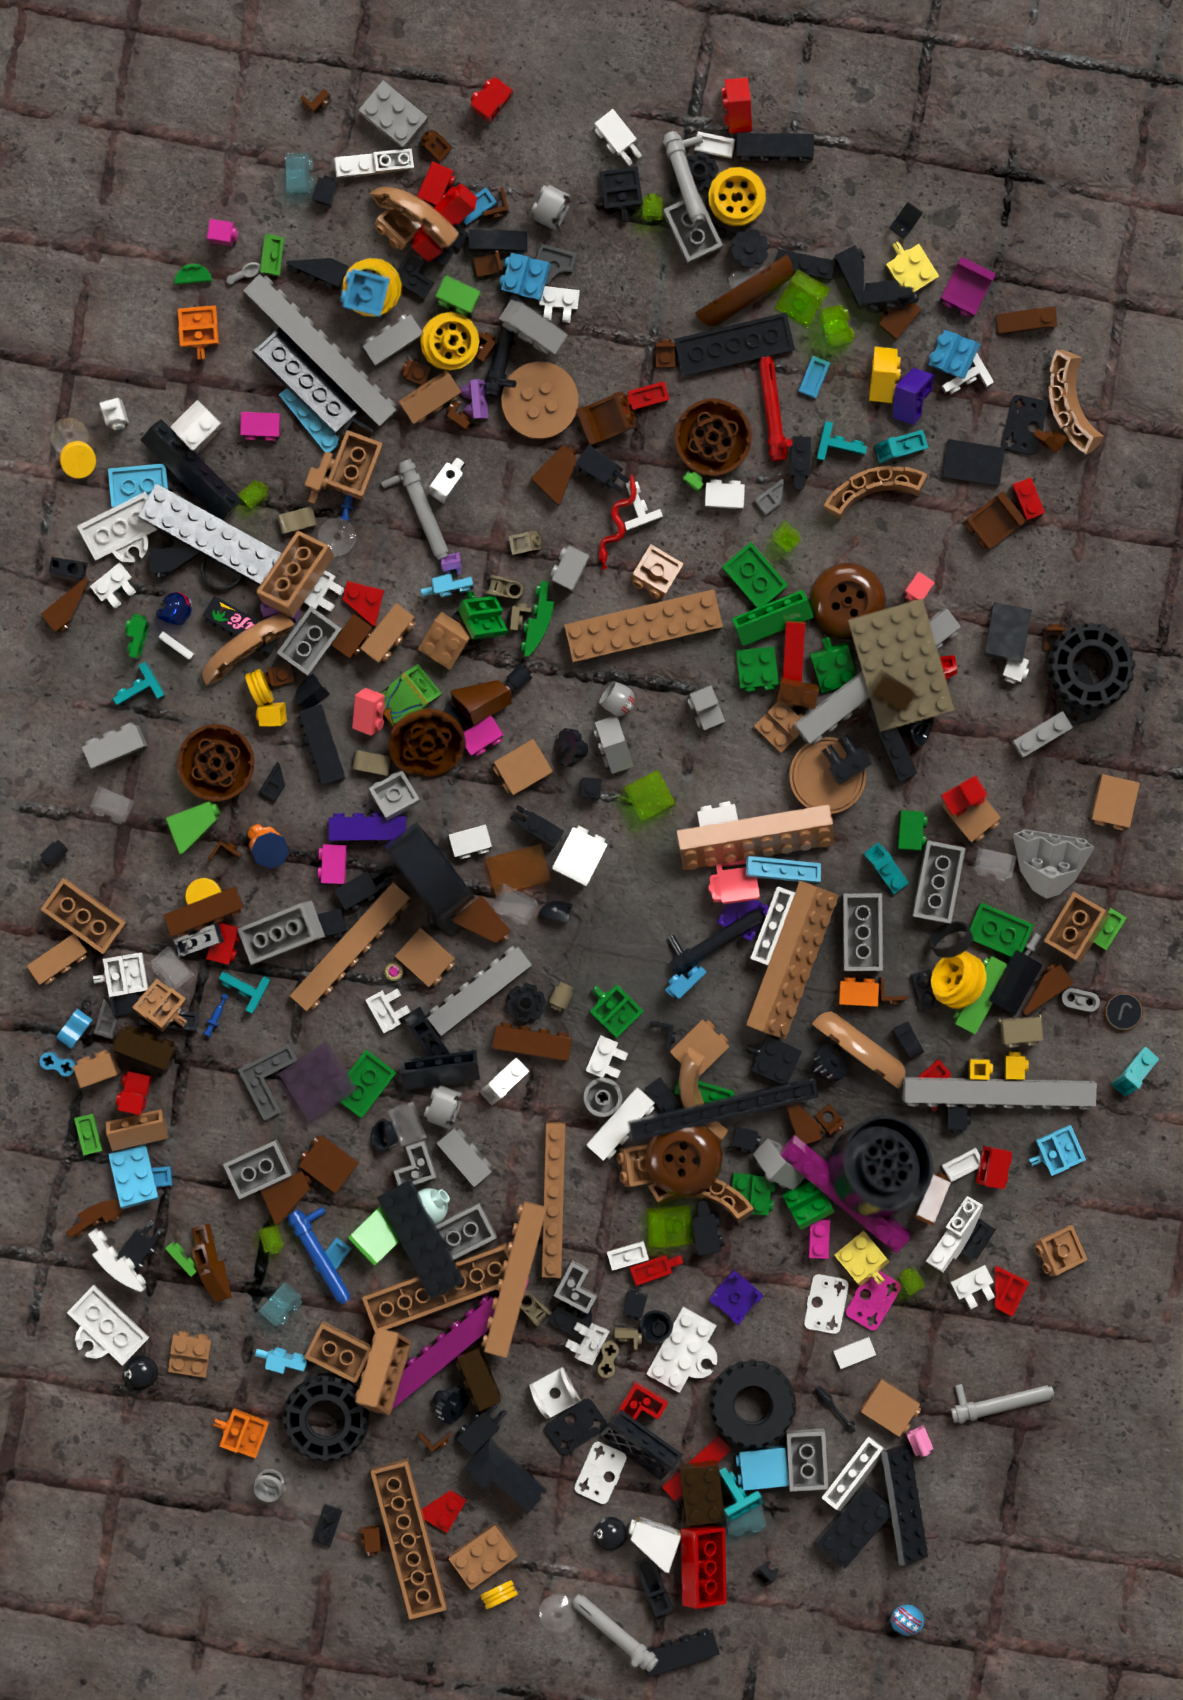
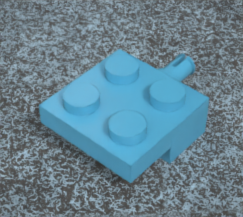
[421,574,474,598]
[1029,1125,1086,1176]
[255,1347,308,1374]

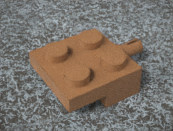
[305,451,335,504]
[132,979,188,1032]

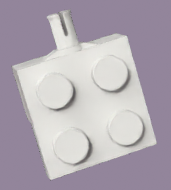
[93,952,148,997]

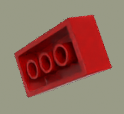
[681,1524,727,1609]

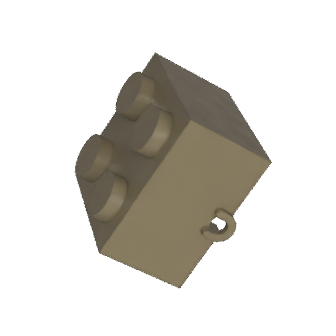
[999,1014,1043,1047]

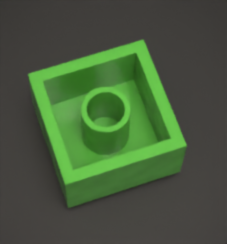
[436,275,481,317]

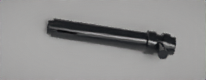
[484,293,522,397]
[668,909,764,975]

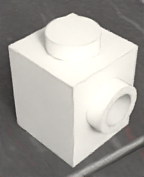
[1001,658,1029,684]

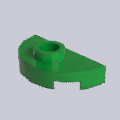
[174,263,213,285]

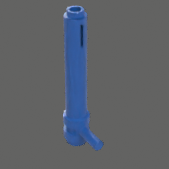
[287,1206,351,1305]

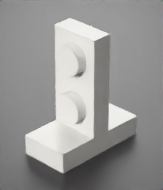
[941,353,994,394]
[624,481,663,531]
[479,1057,529,1105]

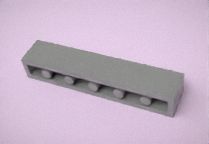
[427,946,532,1036]

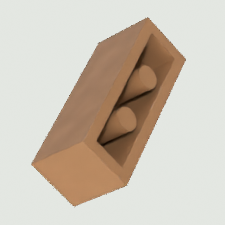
[398,370,461,424]
[27,934,89,985]
[106,1109,168,1151]

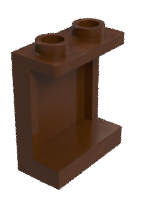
[576,391,636,445]
[965,491,1026,551]
[299,1134,360,1194]

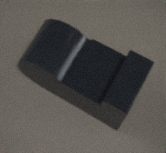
[48,557,88,580]
[892,1021,924,1060]

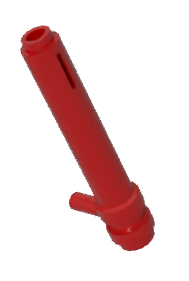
[759,357,793,462]

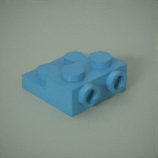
[499,253,551,301]
[340,269,390,316]
[928,330,981,379]
[665,965,706,999]

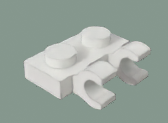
[539,286,580,323]
[90,562,136,609]
[304,570,345,612]
[366,988,410,1033]
[586,1035,628,1078]
[951,1265,995,1309]
[565,1322,610,1365]

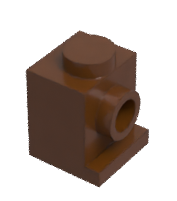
[360,1525,382,1555]

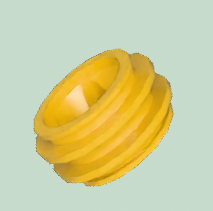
[708,167,766,227]
[343,258,402,317]
[420,312,479,371]
[931,951,986,1009]

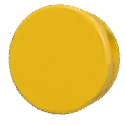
[60,441,96,479]
[245,669,274,707]
[185,878,222,905]
[480,1580,518,1610]

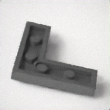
[238,1043,298,1120]

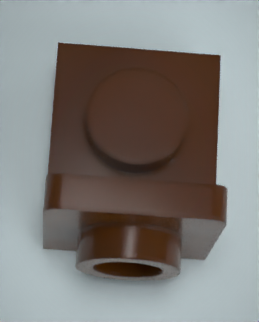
[419,129,453,161]
[477,332,496,364]
[656,339,675,368]
[401,359,432,385]
[446,400,470,430]
[1033,429,1067,453]
[265,663,295,687]

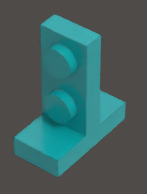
[816,421,867,462]
[874,430,928,464]
[113,662,166,705]
[863,842,909,894]
[219,971,271,1014]
[1111,1046,1159,1097]
[719,1467,763,1522]

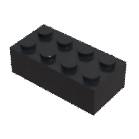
[815,1482,891,1569]

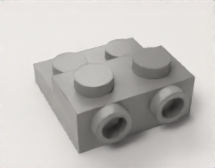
[369,771,421,821]

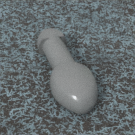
[226,262,261,285]

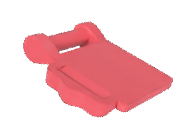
[709,860,760,904]

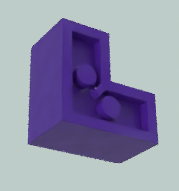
[893,368,933,425]

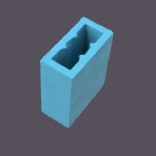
[736,1445,789,1491]

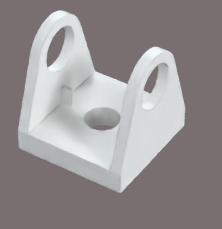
[529,1367,581,1419]

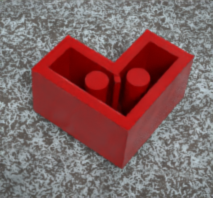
[470,76,513,124]
[722,77,752,134]
[940,776,988,817]
[115,1070,152,1115]
[615,1380,668,1420]

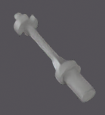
[1024,932,1041,956]

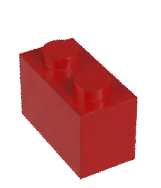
[417,161,456,207]
[1011,477,1045,521]
[206,922,241,965]
[976,1145,1012,1189]

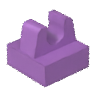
[441,552,462,575]

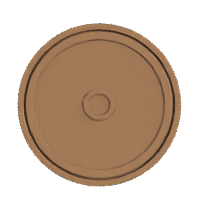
[502,361,578,440]
[789,737,866,814]

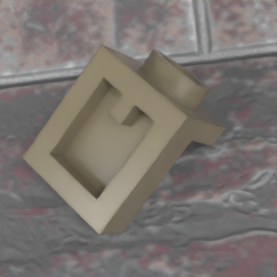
[508,531,541,555]
[510,603,531,631]
[615,1328,642,1350]

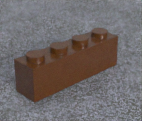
[163,886,244,938]
[493,1022,572,1061]

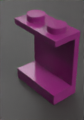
[940,257,996,318]

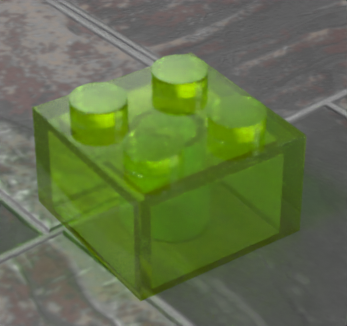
[624,770,676,821]

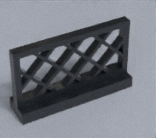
[599,1410,683,1480]

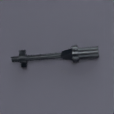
[814,1386,856,1433]

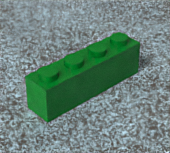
[731,590,814,646]

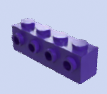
[329,813,407,840]

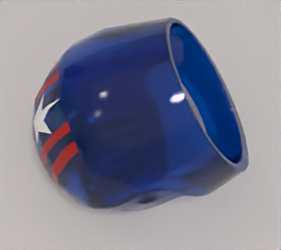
[156,592,192,625]

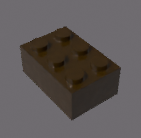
[869,670,918,714]
[112,1024,178,1070]
[456,1344,502,1411]
[678,1460,725,1526]

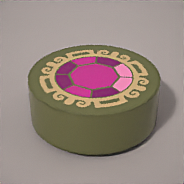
[384,962,404,981]

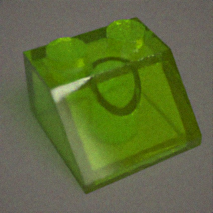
[775,270,830,327]
[819,305,855,350]
[647,1205,692,1248]

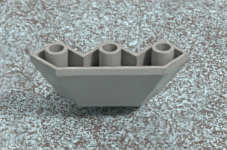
[1013,830,1094,899]

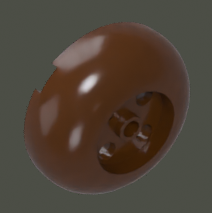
[675,398,752,476]
[809,563,886,640]
[389,709,466,777]
[177,724,255,801]
[646,1125,723,1197]

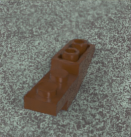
[66,1197,138,1238]
[190,1224,232,1302]

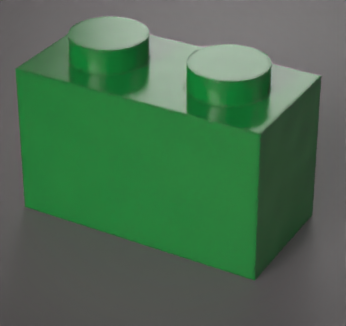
[897,810,927,850]

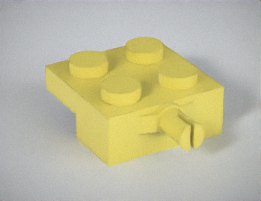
[886,241,939,292]
[835,1230,890,1286]

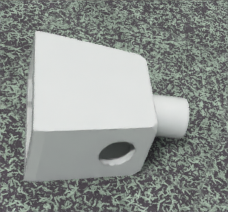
[428,458,466,504]

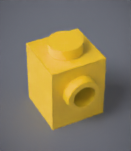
[256,703,287,726]
[1004,1052,1029,1080]
[968,1059,993,1080]

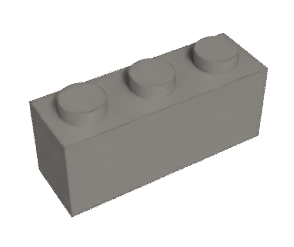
[363,314,422,367]
[1011,711,1073,758]
[437,1127,492,1187]

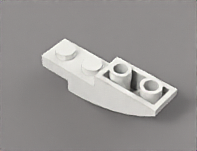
[334,148,414,178]
[926,1196,983,1272]
[88,1228,146,1292]

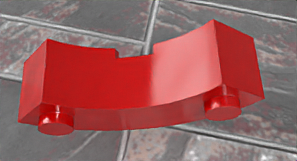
[412,183,477,262]

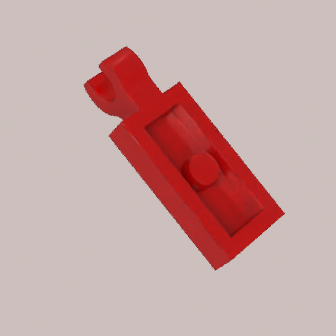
[627,381,670,410]
[630,1254,683,1286]

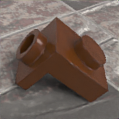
[300,89,331,113]

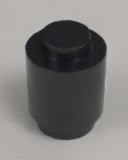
[505,665,533,692]
[40,840,69,868]

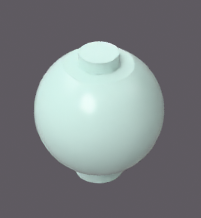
[418,1188,450,1225]

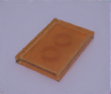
[486,844,551,895]

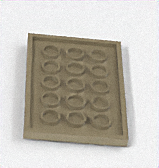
[848,598,954,732]

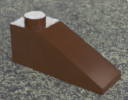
[996,306,1058,334]
[41,578,90,633]
[1022,963,1073,1015]
[785,1103,824,1144]

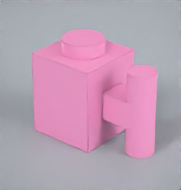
[906,1425,934,1457]

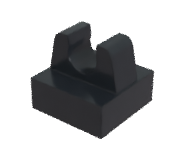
[752,1561,779,1587]

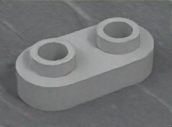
[1061,988,1100,1012]

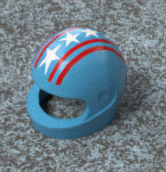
[891,1604,924,1636]

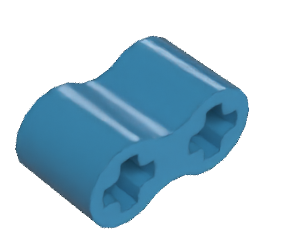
[56,1009,93,1049]
[40,1051,77,1076]

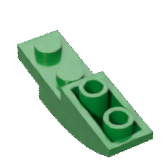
[521,581,554,657]

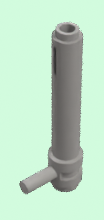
[663,131,706,225]
[381,459,449,560]
[951,1384,1054,1424]
[572,1594,659,1672]

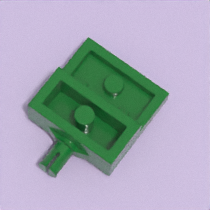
[457,591,508,640]
[810,637,857,693]
[590,984,644,1038]

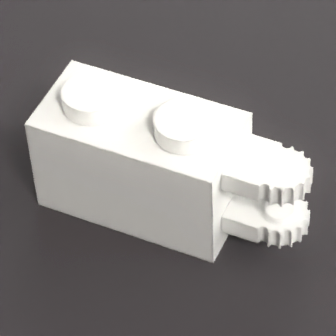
[594,109,642,166]
[100,398,129,430]

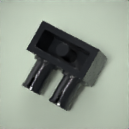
[822,734,872,785]

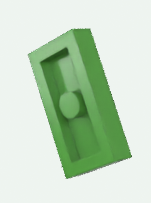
[260,234,284,276]
[683,472,703,492]
[1093,908,1127,951]
[74,1113,103,1156]
[165,1242,197,1276]

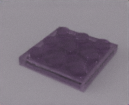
[279,1041,358,1122]

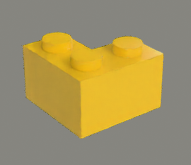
[869,347,901,403]

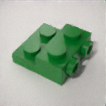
[125,614,150,659]
[736,646,778,692]
[732,1173,775,1216]
[782,1179,834,1230]

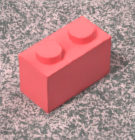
[903,572,935,602]
[352,688,385,736]

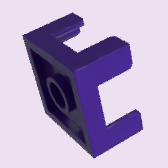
[717,900,769,941]
[709,1269,763,1325]

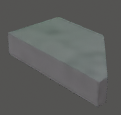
[754,479,784,516]
[94,999,118,1039]

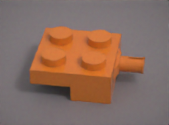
[178,305,220,360]
[213,1409,269,1459]

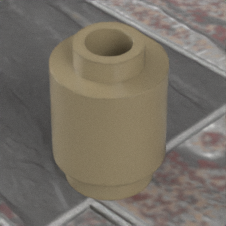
[549,982,574,1011]

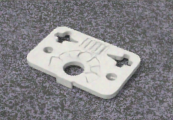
[804,1274,849,1334]
[575,1442,627,1504]

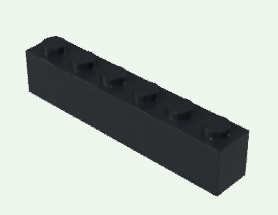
[140,419,242,520]

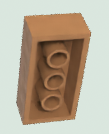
[257,531,334,617]
[41,878,128,954]
[356,1328,412,1416]

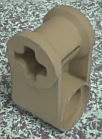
[486,575,524,600]
[520,1290,552,1326]

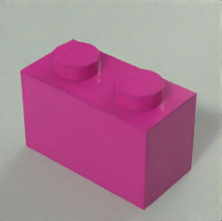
[207,219,239,247]
[240,412,281,441]
[464,716,503,757]
[318,844,347,884]
[808,1218,830,1259]

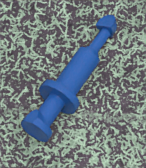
[340,495,354,522]
[203,994,228,1037]

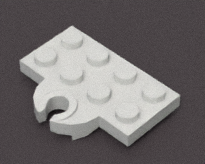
[77,492,158,562]
[67,1285,149,1366]
[647,1307,717,1393]

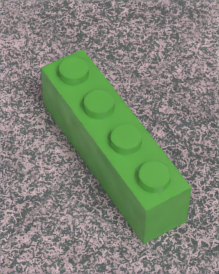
[953,956,1007,1035]

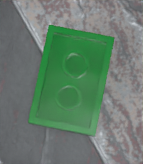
[722,542,788,608]
[970,902,1034,957]
[332,1049,397,1118]

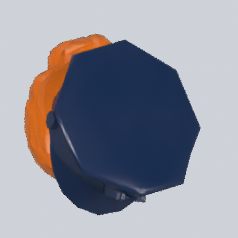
[247,824,289,869]

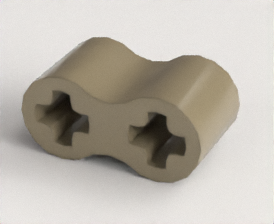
[277,506,317,535]
[352,750,391,776]
[598,1340,619,1378]

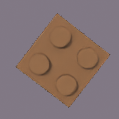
[418,612,471,670]
[73,1050,121,1088]

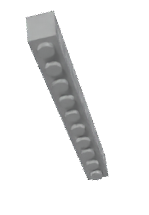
[243,274,397,428]
[793,608,961,744]
[902,1077,1097,1109]

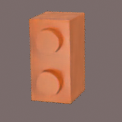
[838,977,879,1006]

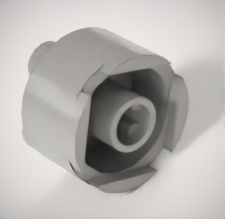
[531,185,571,230]
[584,1077,622,1117]
[424,1086,463,1129]

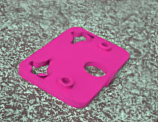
[846,1271,901,1330]

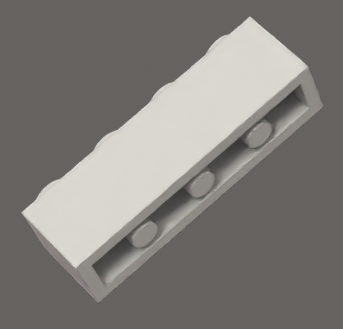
[750,886,795,965]
[586,1087,654,1160]
[822,1437,886,1511]

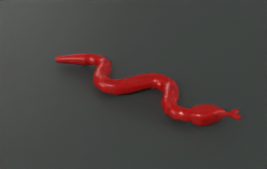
[598,475,637,570]

